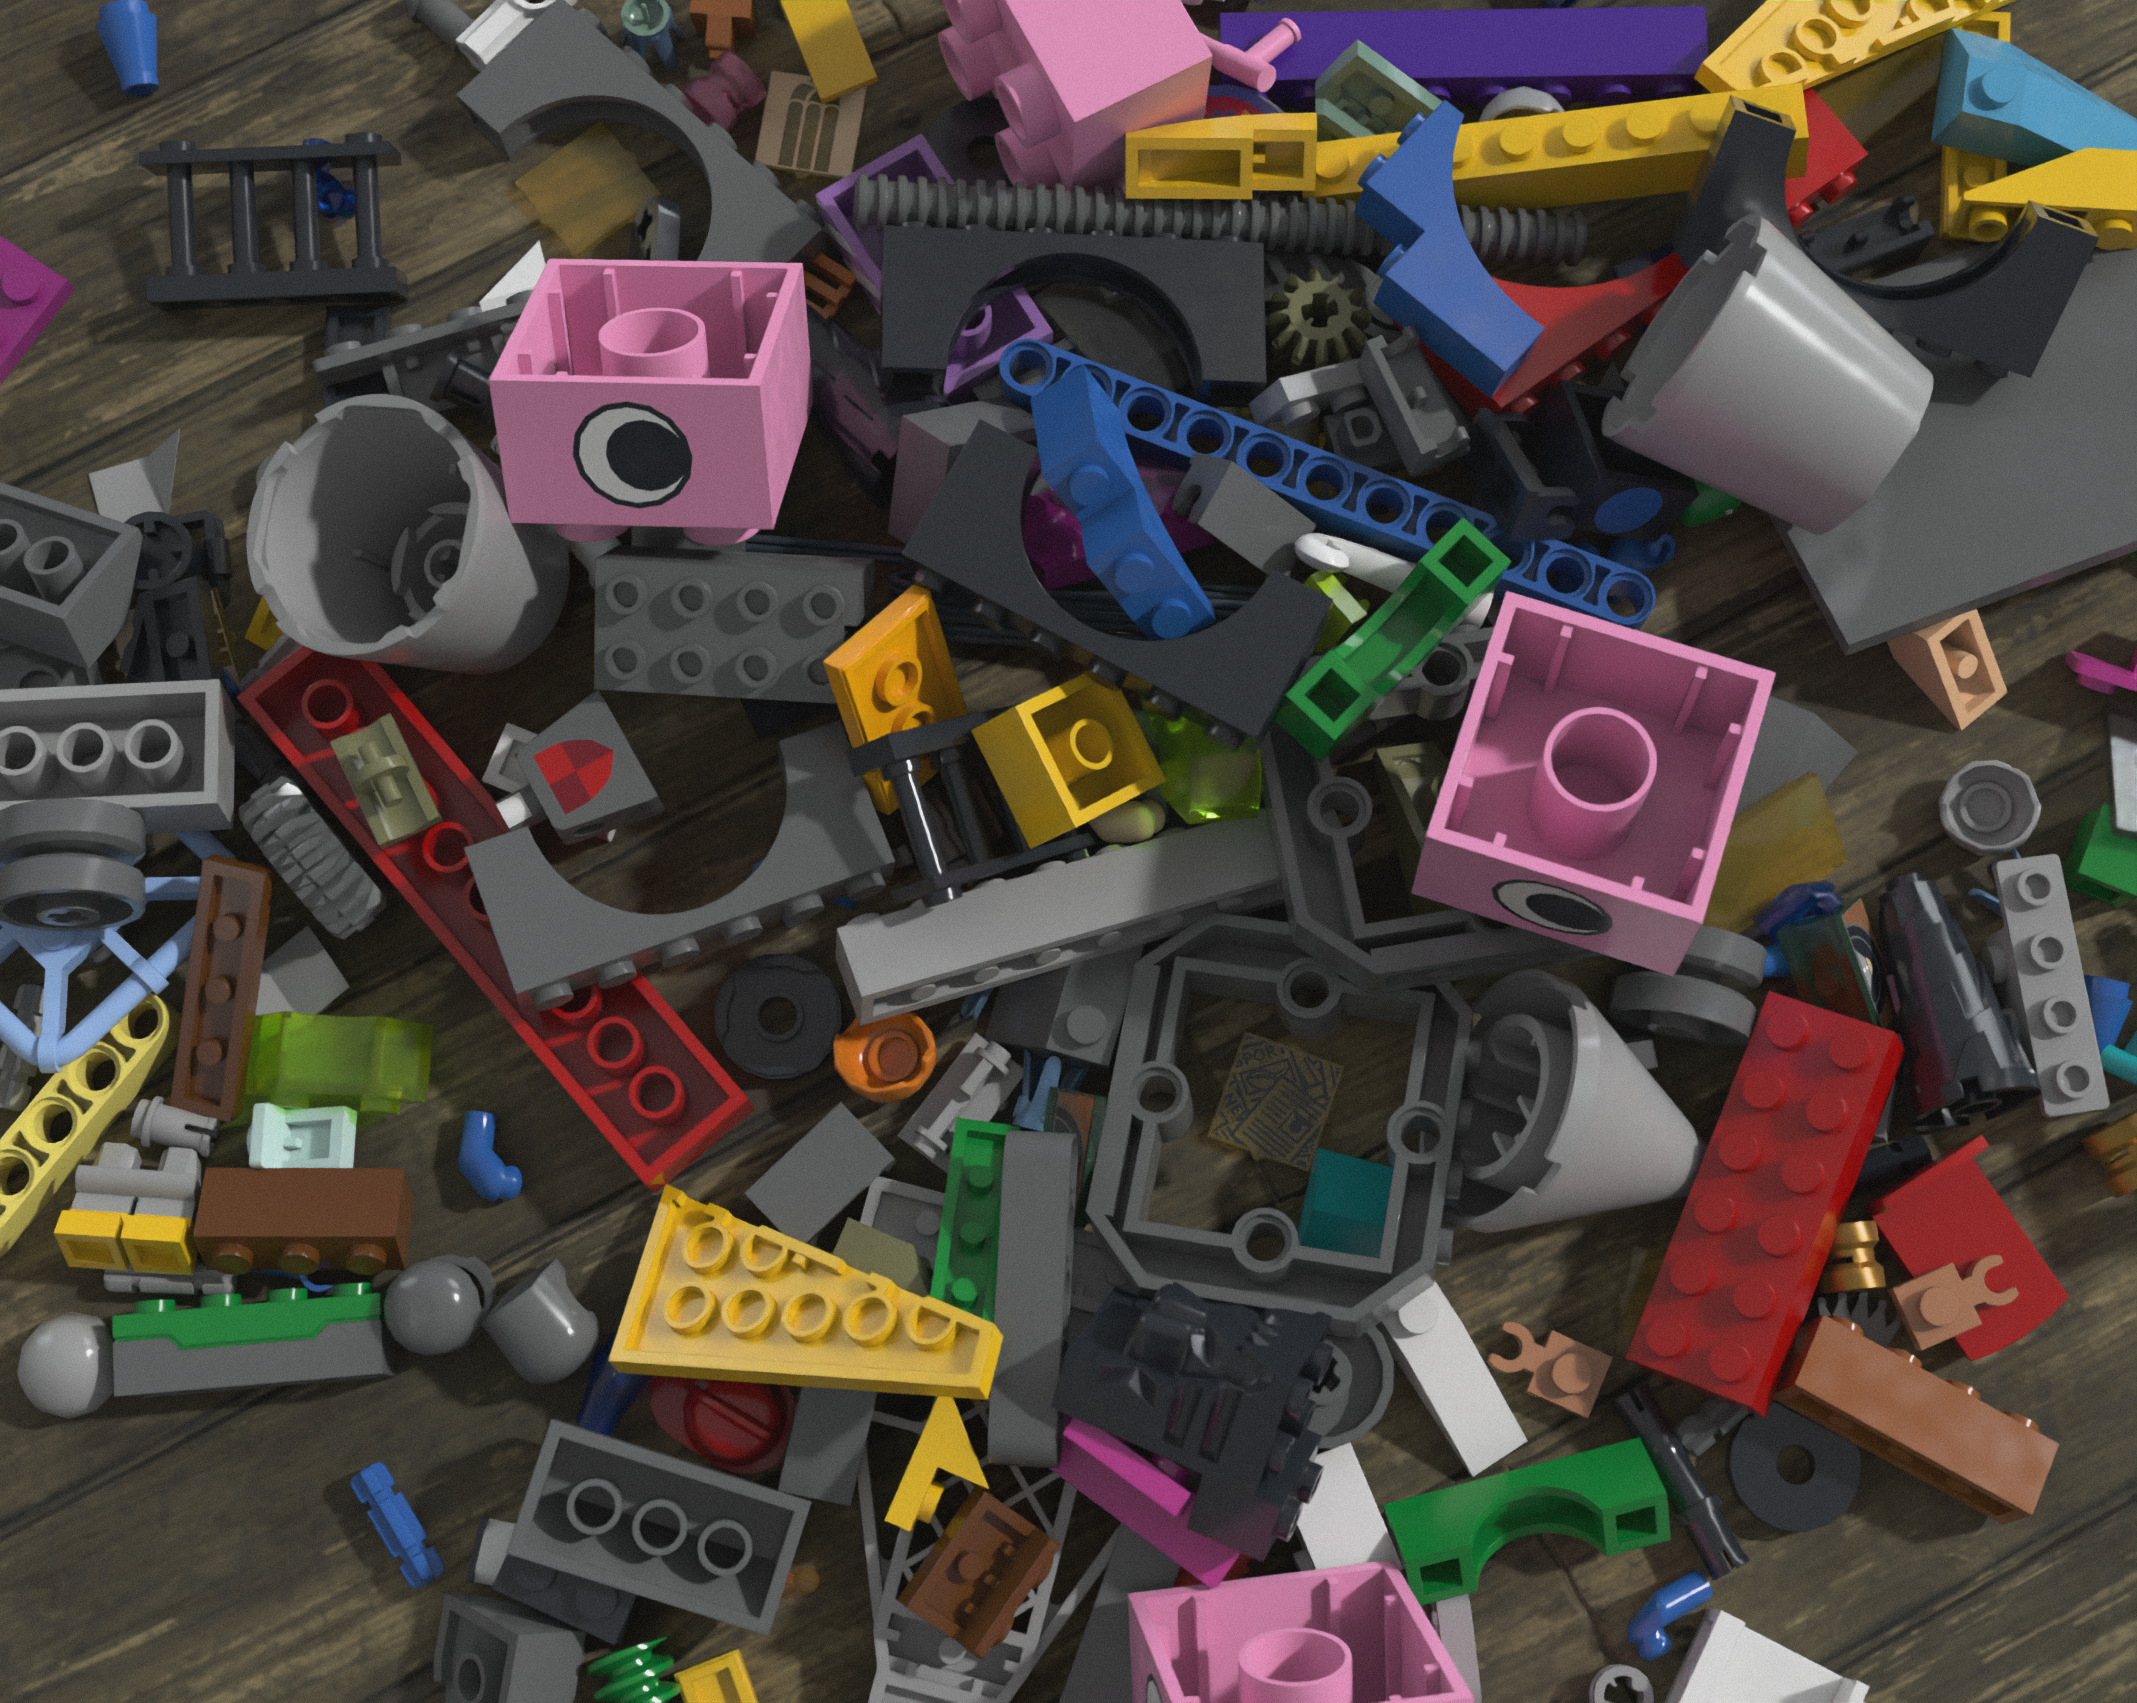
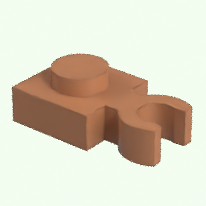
[1887,1255,2019,1351]
[1486,1322,1613,1419]

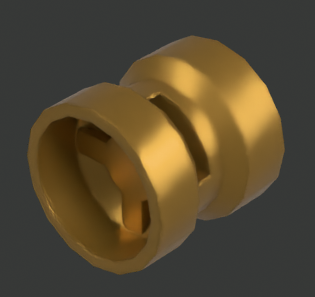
[2081,1111,2137,1198]
[1818,1221,1886,1294]

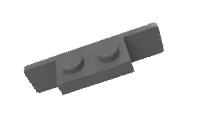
[312,289,534,416]

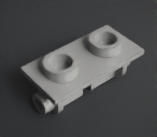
[897,1033,1023,1174]

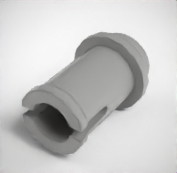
[130,1096,221,1157]

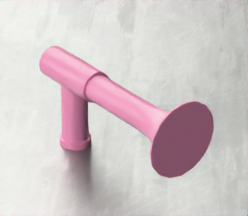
[1199,18,1301,92]

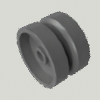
[0,798,146,932]
[1607,924,1768,1046]
[1307,1326,1394,1450]

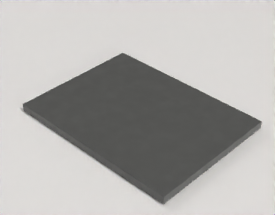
[1767,241,2137,656]

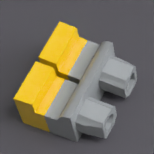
[54,1142,202,1276]

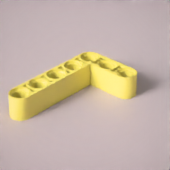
[0,993,182,1258]

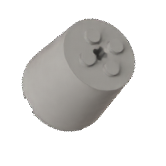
[1601,213,1933,535]
[247,394,569,675]

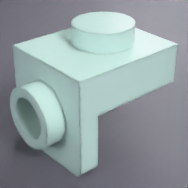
[247,1103,357,1169]

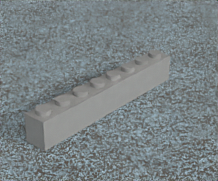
[835,808,1355,1026]

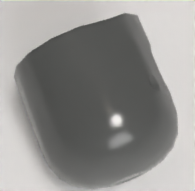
[383,1254,497,1356]
[480,1257,601,1385]

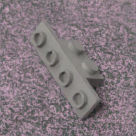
[1981,854,2109,1118]

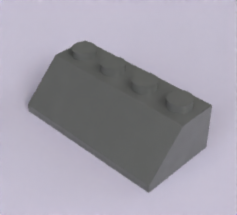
[0,482,143,669]
[506,1419,811,1636]

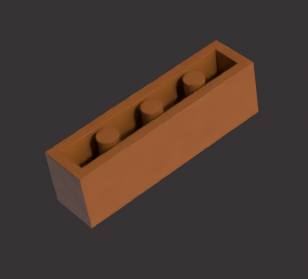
[1773,1315,2059,1525]

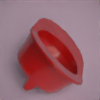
[649,1375,796,1474]

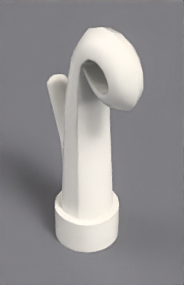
[1295,533,1494,629]

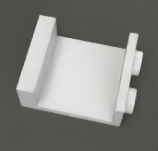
[1664,1608,1869,1703]

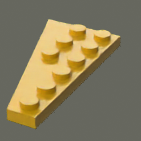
[1694,0,2017,93]
[608,1184,1003,1400]

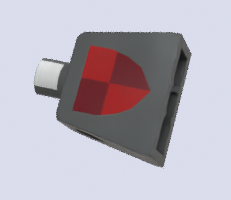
[495,690,665,845]

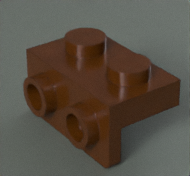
[898,1485,1059,1660]

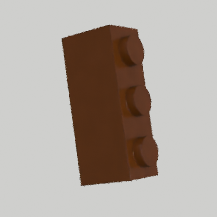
[193,1168,414,1275]

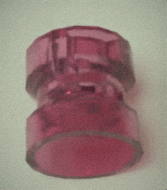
[682,50,766,133]

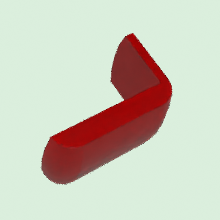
[1863,1135,2069,1361]

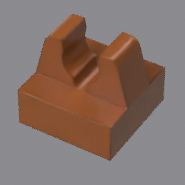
[689,0,758,62]

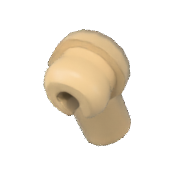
[1088,799,1165,844]

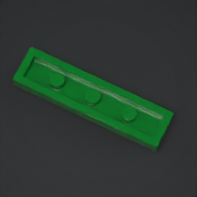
[930,1117,1021,1323]

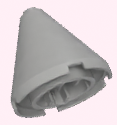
[1420,969,1708,1233]

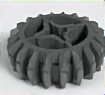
[239,776,387,939]

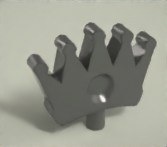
[1815,1290,1902,1348]

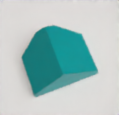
[1297,1148,1393,1258]

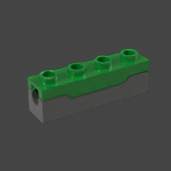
[112,1283,396,1399]

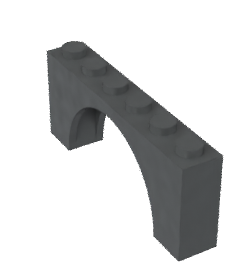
[456,0,827,272]
[464,720,895,1011]

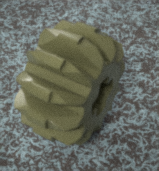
[1265,265,1372,373]

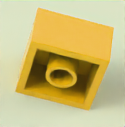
[971,673,1167,849]

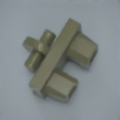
[330,713,443,849]

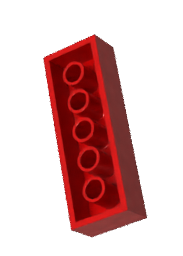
[1626,991,1906,1418]

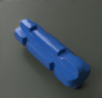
[350,1462,445,1589]

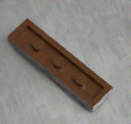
[170,854,276,1123]

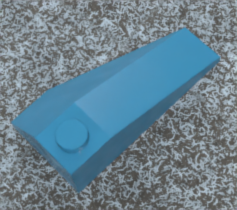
[1931,28,2137,167]

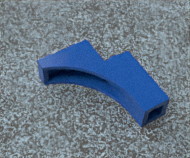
[1354,100,1545,399]
[1030,364,1216,641]

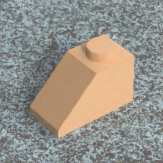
[1887,609,2008,731]

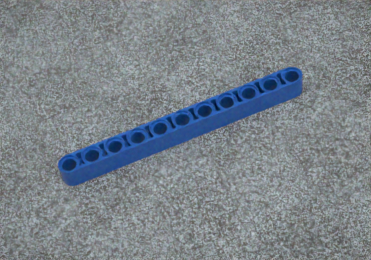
[999,338,1656,631]

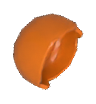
[833,1011,937,1103]

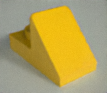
[885,1396,989,1531]

